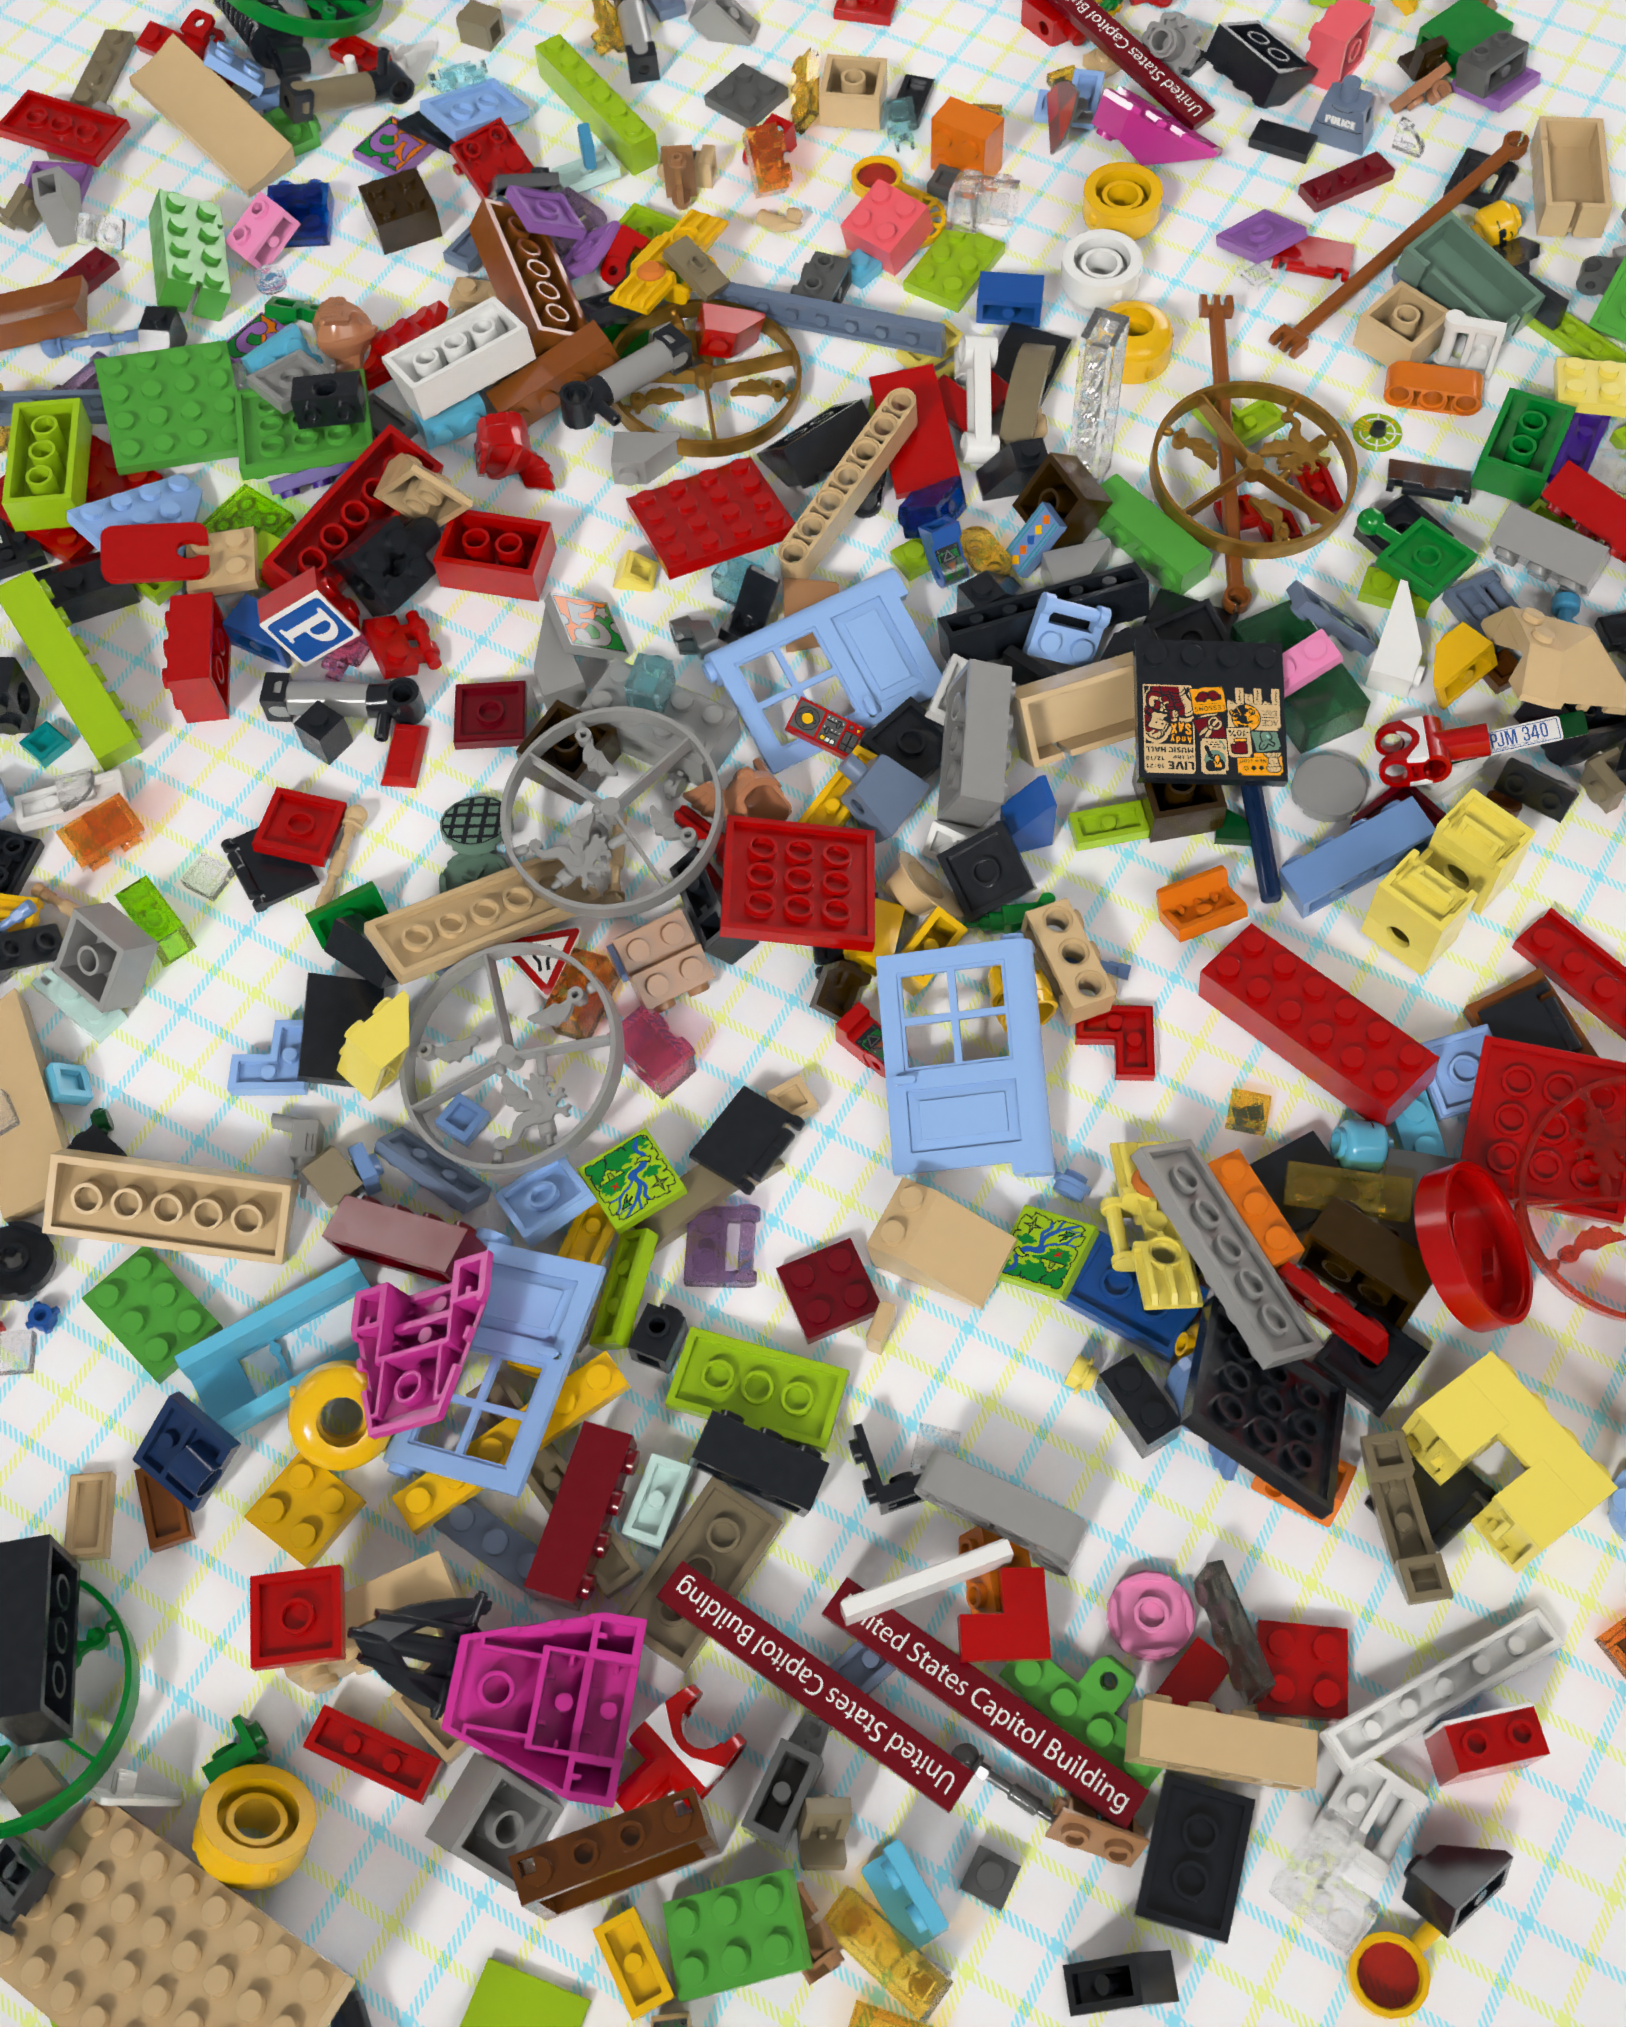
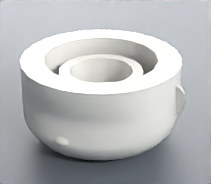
[1060,229,1143,312]

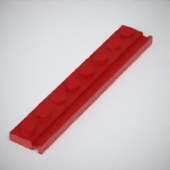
[1512,908,1626,1041]

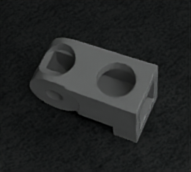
[1576,256,1623,296]

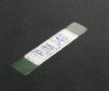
[1451,710,1589,764]

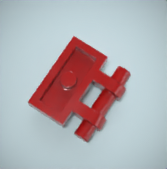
[361,610,442,680]

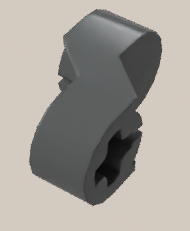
[669,615,720,660]

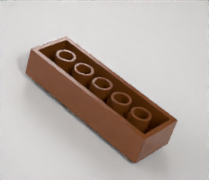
[469,198,588,358]

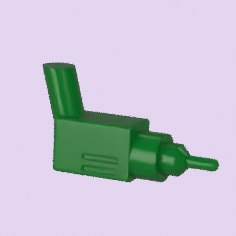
[964,892,1056,935]

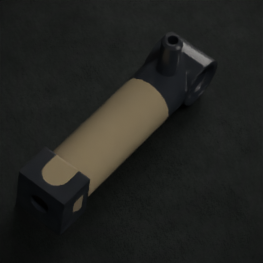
[279,47,415,124]

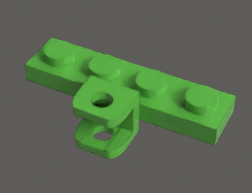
[999,1655,1163,1789]

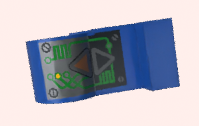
[918,516,969,588]

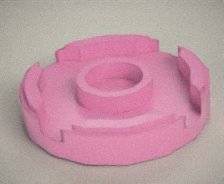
[1106,1570,1195,1662]

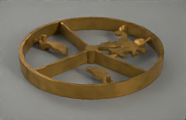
[611,299,802,458]
[1149,381,1358,559]

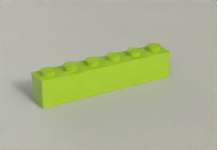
[534,34,659,176]
[0,570,143,772]

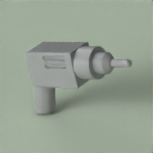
[271,1113,325,1199]

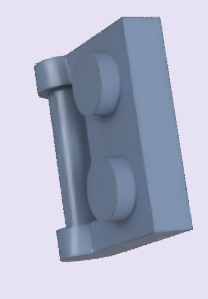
[1441,570,1521,638]

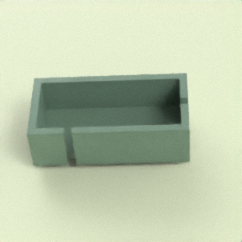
[1395,211,1546,346]

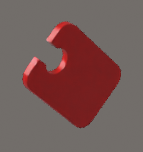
[100,522,210,584]

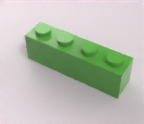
[1094,473,1213,595]

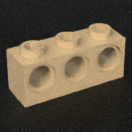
[1021,898,1117,1026]

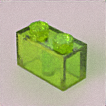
[114,875,197,967]

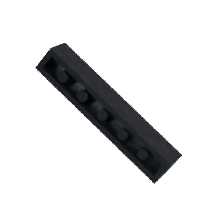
[937,561,1150,663]

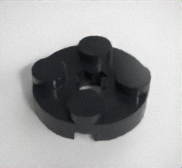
[0,1220,57,1302]

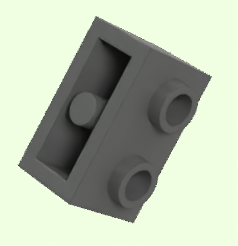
[1455,30,1529,99]
[790,251,852,304]

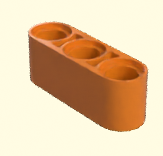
[1384,361,1484,416]

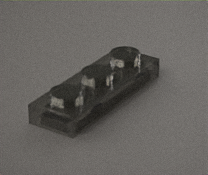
[1193,1559,1276,1706]

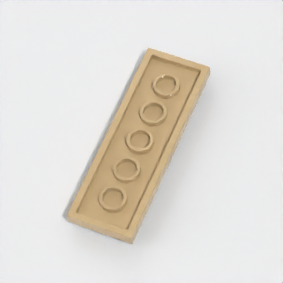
[364,857,602,985]

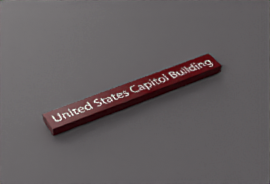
[1046,0,1216,131]
[656,1560,975,1814]
[822,1577,1149,1830]

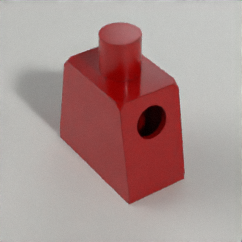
[1021,0,1087,47]

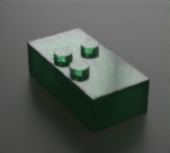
[1229,600,1371,754]

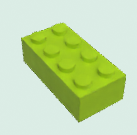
[2,398,92,532]

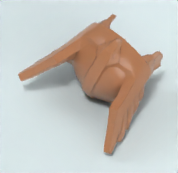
[312,296,378,373]
[682,757,792,821]

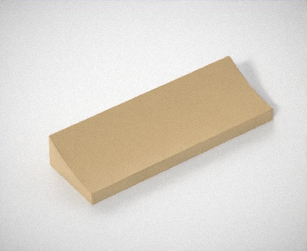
[129,33,296,198]
[0,988,70,1224]
[42,1148,301,1265]

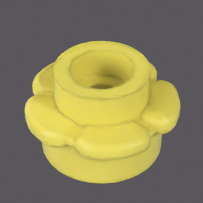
[1064,1354,1099,1395]

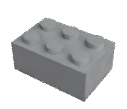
[1489,502,1610,596]

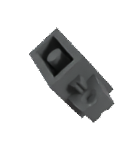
[741,1714,830,1853]

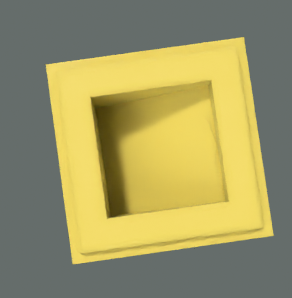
[613,549,659,592]

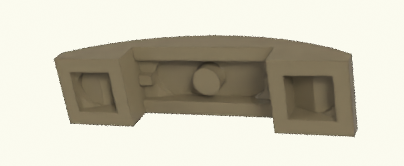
[999,343,1056,445]
[633,1158,785,1253]
[1359,1430,1454,1605]

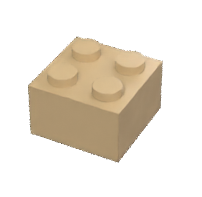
[819,54,888,130]
[1352,280,1450,367]

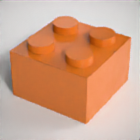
[931,96,1004,190]

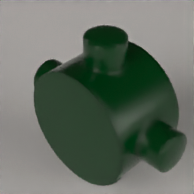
[90,1108,114,1135]

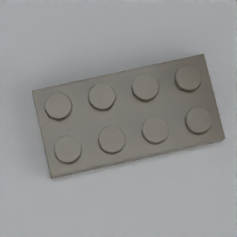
[617,1476,784,1674]

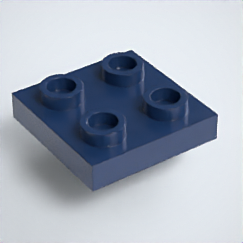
[132,1391,241,1513]

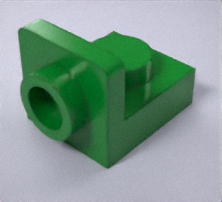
[201,1714,270,1784]

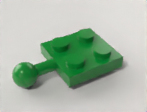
[1356,507,1478,604]

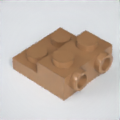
[610,908,716,1014]

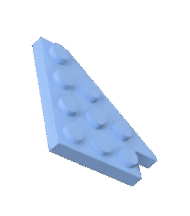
[67,473,203,582]

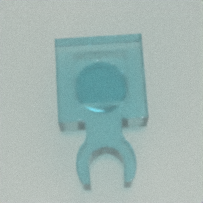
[882,96,918,153]

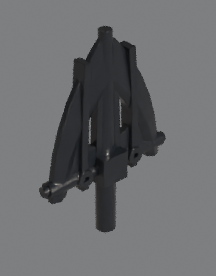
[347,1590,493,1720]

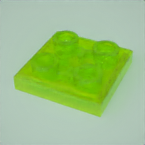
[201,484,296,538]

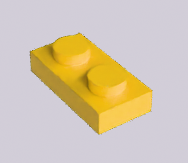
[592,1906,676,2021]

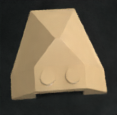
[1480,606,1626,715]

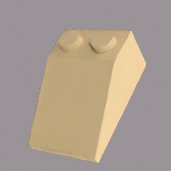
[373,452,474,527]
[866,1177,1017,1310]

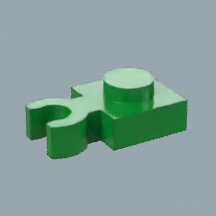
[264,296,319,325]

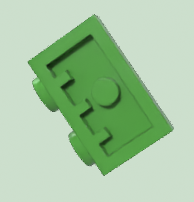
[262,107,322,157]

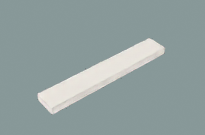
[1319,1605,1566,1777]

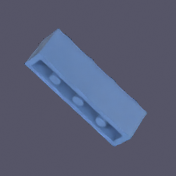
[1279,796,1435,919]

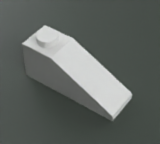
[1365,580,1425,699]

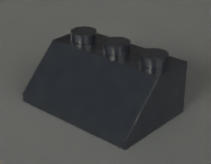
[1204,20,1318,109]
[756,399,871,489]
[33,551,141,624]

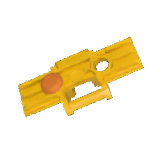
[609,209,729,315]

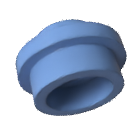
[1052,1169,1092,1203]

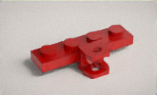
[135,9,235,88]

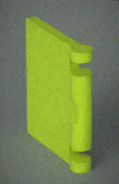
[460,1957,592,2027]

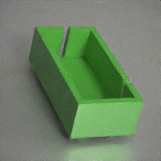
[148,189,231,322]

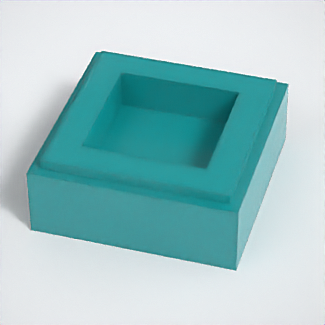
[19,721,72,768]

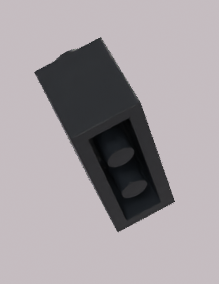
[688,1409,830,1518]

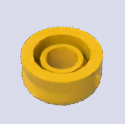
[1082,162,1163,241]
[1090,300,1174,385]
[287,1360,392,1471]
[192,1764,317,1891]

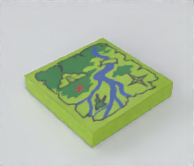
[577,1128,687,1235]
[998,1205,1099,1302]

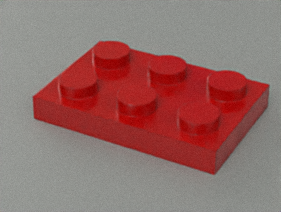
[363,300,449,392]

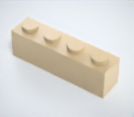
[1124,1694,1318,1793]

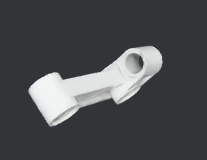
[954,334,1000,464]

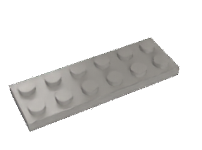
[1130,1139,1324,1370]

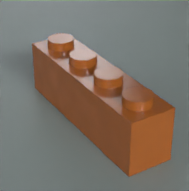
[485,320,620,427]

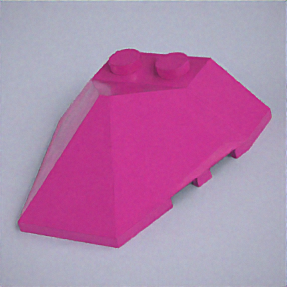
[1091,86,1224,166]
[351,1250,493,1440]
[441,1612,647,1808]

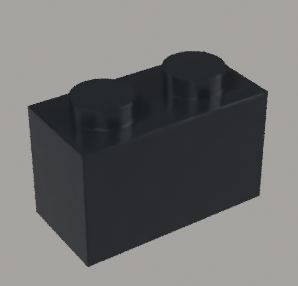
[1095,1353,1182,1460]

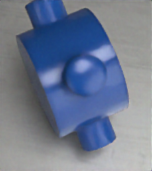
[25,1301,61,1334]

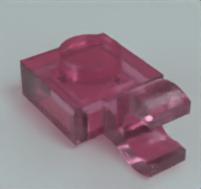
[321,630,370,682]

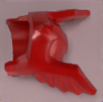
[473,411,556,492]

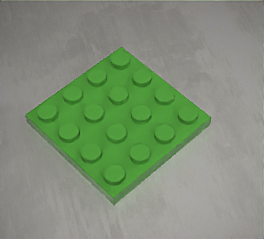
[93,340,238,476]
[234,368,374,481]

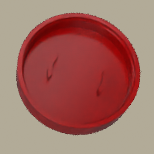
[1414,1161,1533,1333]

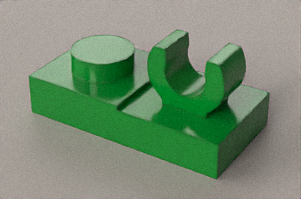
[304,881,388,949]

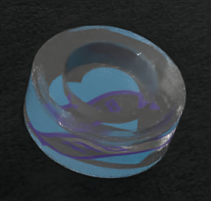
[254,264,287,295]

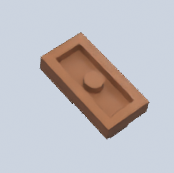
[1388,61,1452,114]

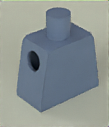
[837,753,930,844]

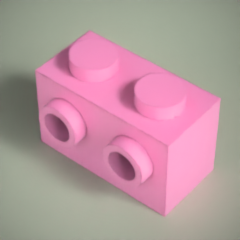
[225,191,301,275]

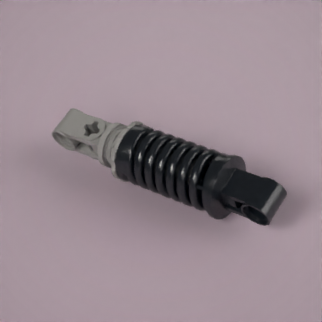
[213,0,311,79]

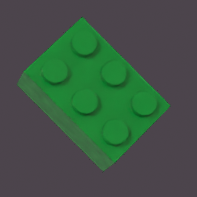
[1471,387,1576,506]

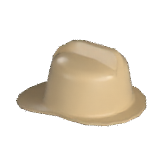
[884,851,965,918]

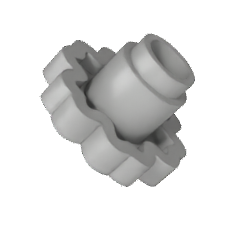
[1142,11,1202,77]

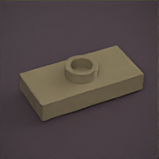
[662,235,730,303]

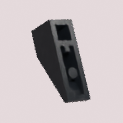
[669,846,759,965]

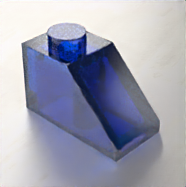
[898,476,967,539]

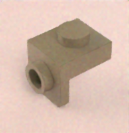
[0,182,40,233]
[1579,747,1626,814]
[796,1794,853,1870]

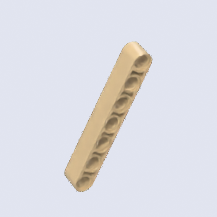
[777,388,918,579]

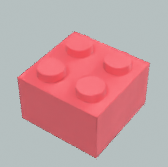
[1305,0,1376,91]
[840,179,933,276]

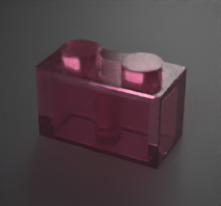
[607,1005,697,1100]

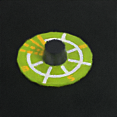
[1352,413,1403,452]

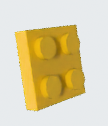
[244,1452,367,1569]

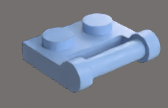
[1022,592,1111,667]

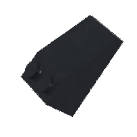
[1513,702,1626,768]

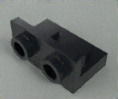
[1493,757,1579,823]

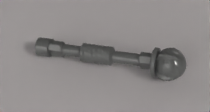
[950,1743,1057,1824]

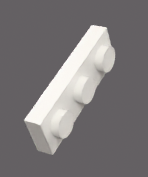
[13,768,129,833]

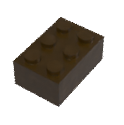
[1298,1195,1433,1330]

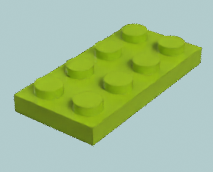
[665,1326,850,1453]

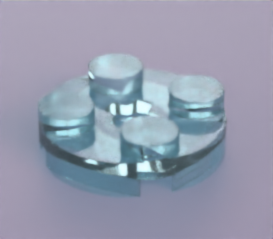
[427,59,488,93]

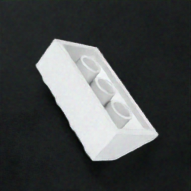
[381,296,536,421]

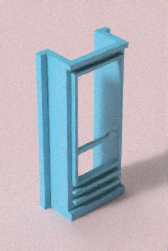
[174,1258,371,1437]

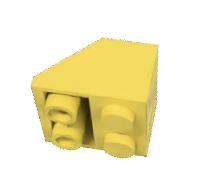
[337,990,409,1102]

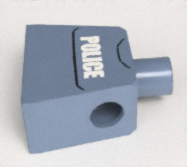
[1309,75,1375,156]

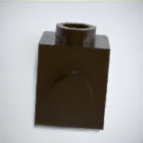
[1397,35,1449,82]
[809,959,872,1022]

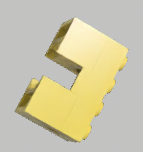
[1360,788,1536,976]
[1400,1350,1618,1574]

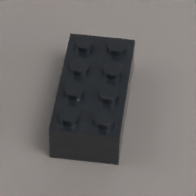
[0,1534,81,1747]

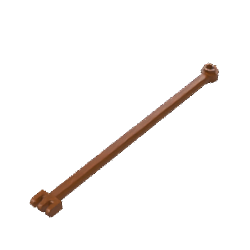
[1268,130,1529,360]
[1198,294,1252,615]

